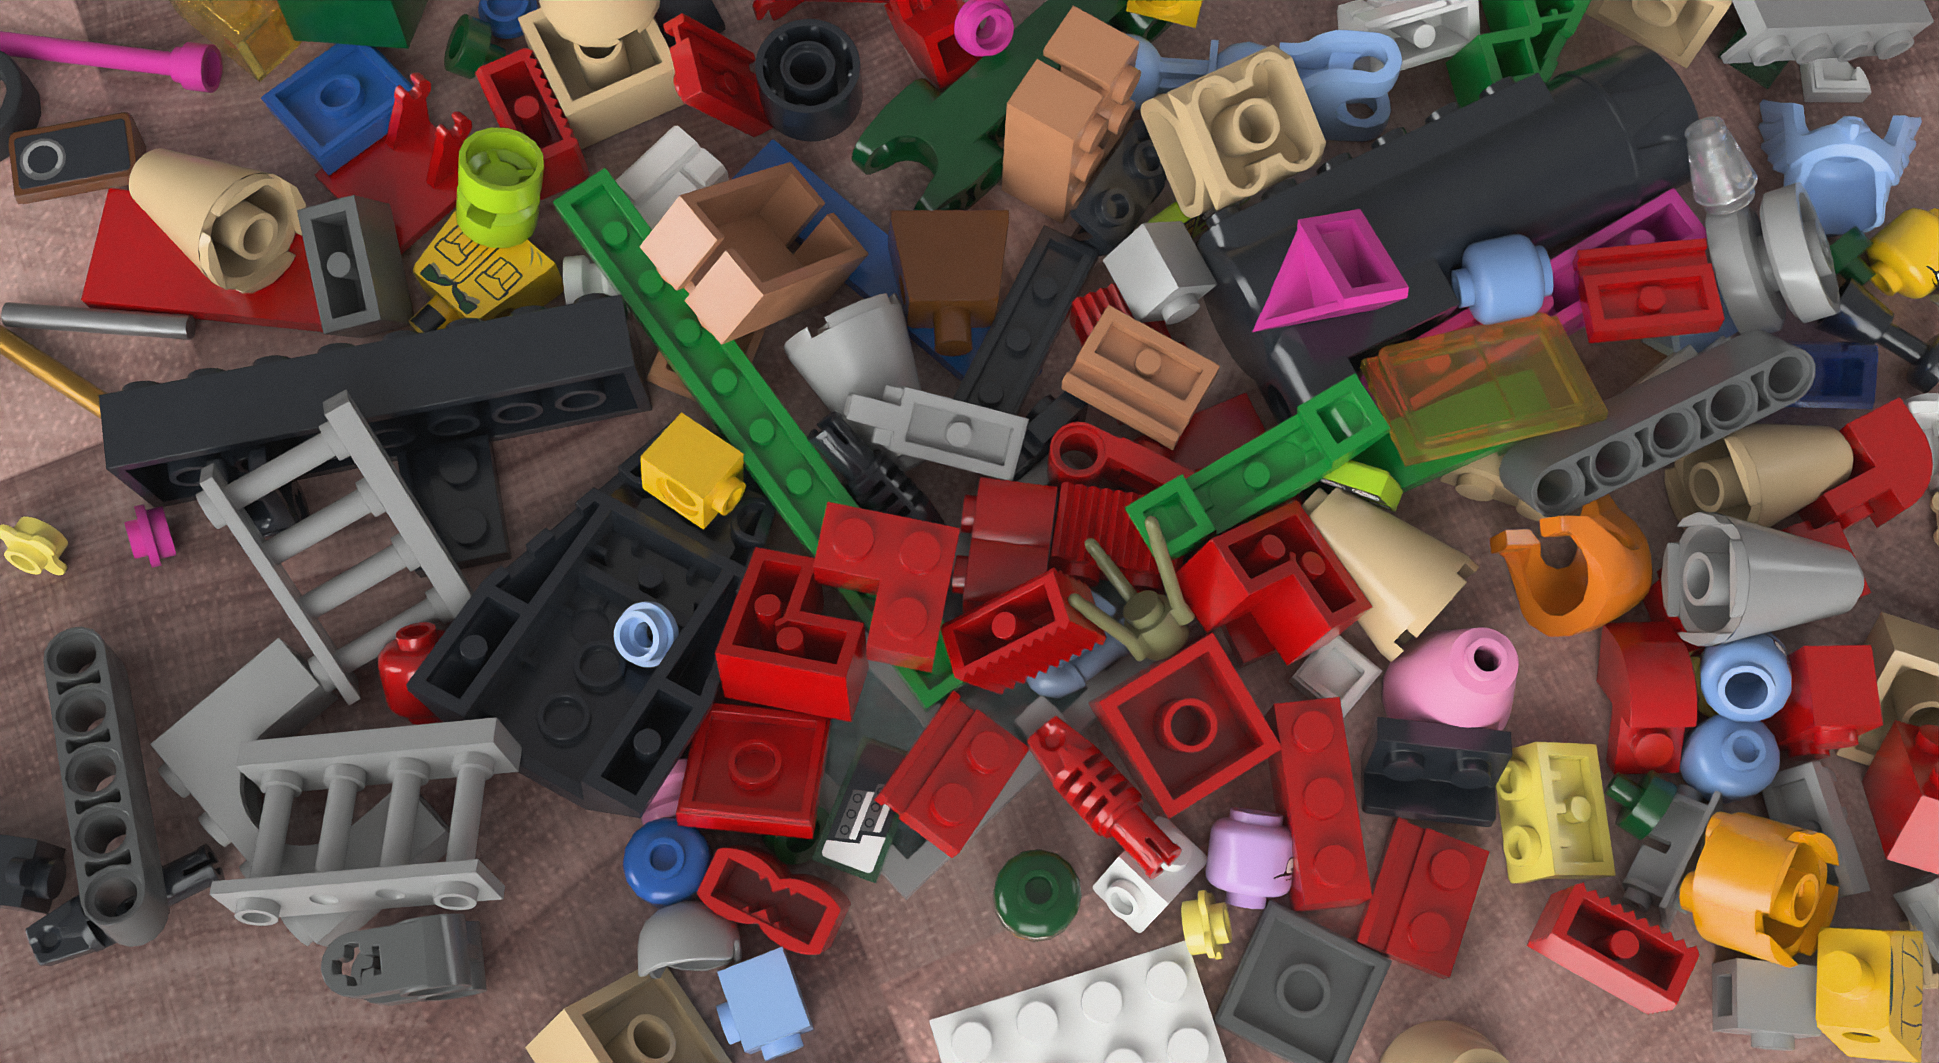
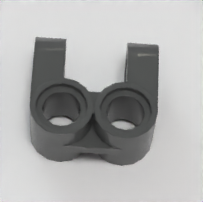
[321,914,487,1006]

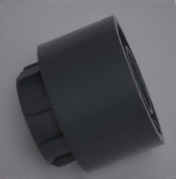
[755,19,863,142]

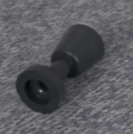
[1814,277,1939,394]

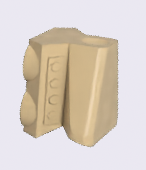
[1141,45,1326,218]

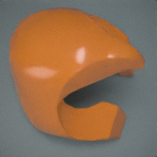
[1490,494,1653,637]

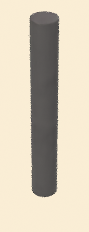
[1,302,195,340]

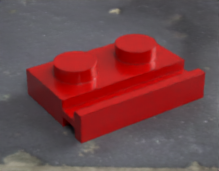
[663,13,773,138]
[1572,238,1725,344]
[874,691,1030,858]
[1353,817,1490,980]

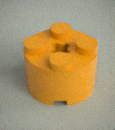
[1679,811,1839,968]

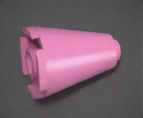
[1382,628,1519,731]

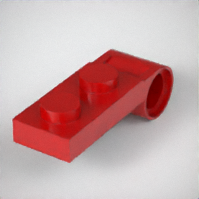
[1047,422,1202,495]

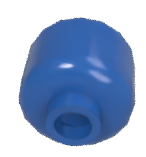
[623,817,714,909]

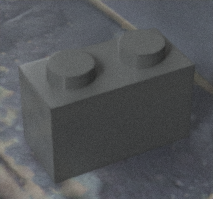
[297,195,414,338]

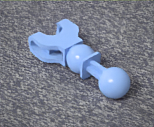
[1126,30,1402,142]

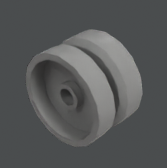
[1705,182,1840,334]

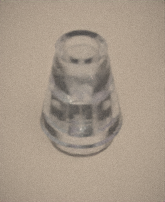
[1685,116,1758,215]

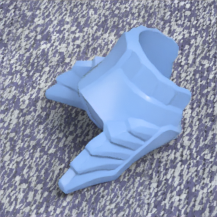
[1758,99,1922,238]

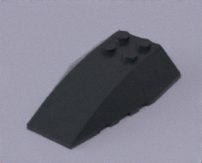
[406,418,777,818]

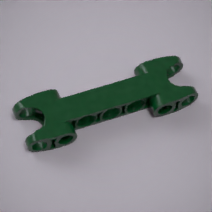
[851,0,1173,210]

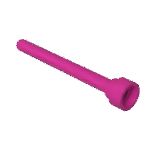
[0,31,223,93]

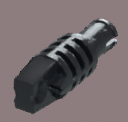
[807,411,946,525]
[25,844,225,966]

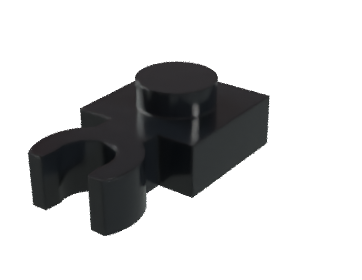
[999,391,1089,482]

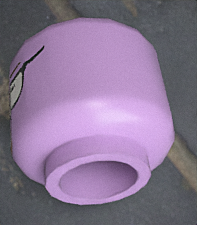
[1205,807,1293,909]

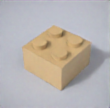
[518,8,685,149]

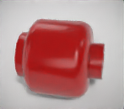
[378,622,445,725]

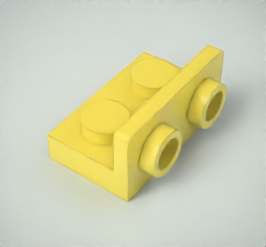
[1495,742,1616,883]

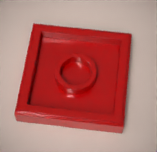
[676,703,832,839]

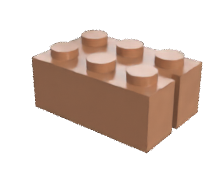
[1001,6,1141,224]
[639,162,869,345]

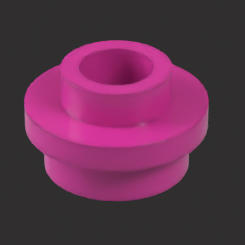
[954,0,1014,56]
[124,504,176,568]

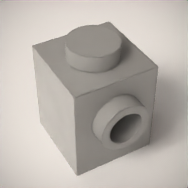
[1103,221,1217,325]
[1712,958,1821,1051]

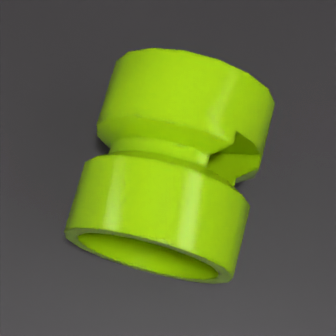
[456,127,544,248]

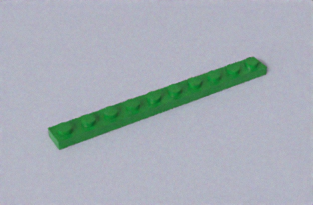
[553,168,966,712]

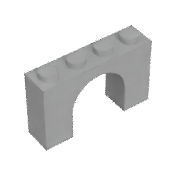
[150,638,450,947]

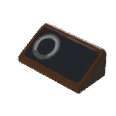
[8,112,147,205]

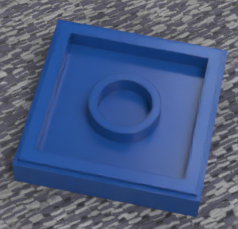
[261,44,413,176]

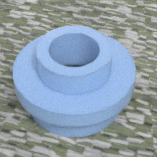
[614,601,679,667]

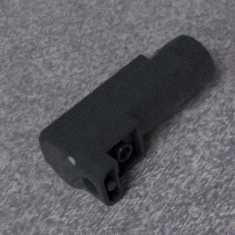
[1195,45,1704,425]

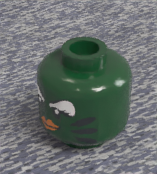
[992,849,1082,942]

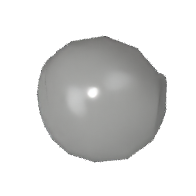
[637,901,742,979]

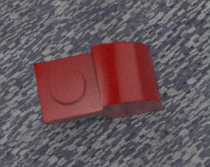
[884,0,984,89]
[1798,397,1933,531]
[1596,621,1697,774]

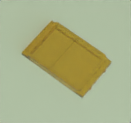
[1360,312,1608,466]

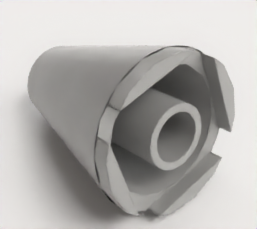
[783,293,927,472]
[1661,512,1864,646]

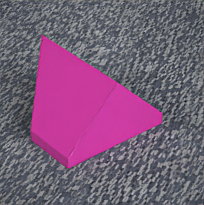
[1252,209,1409,332]

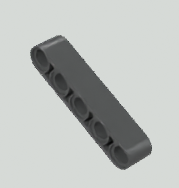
[1499,330,1815,517]
[43,626,169,947]

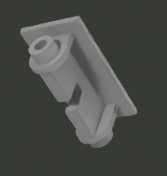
[1621,784,1723,929]

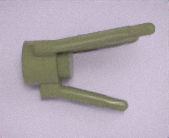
[1068,516,1195,661]

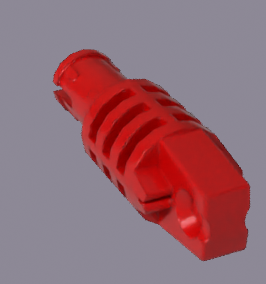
[1027,716,1182,879]

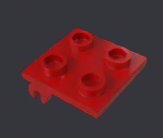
[314,72,472,254]

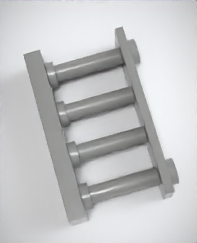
[196,389,474,705]
[209,717,522,926]

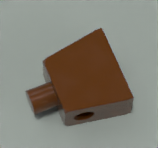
[888,210,1009,357]

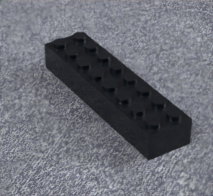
[99,293,652,508]

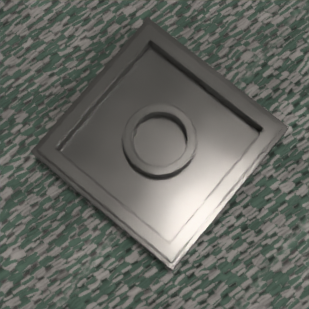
[1213,899,1392,1063]

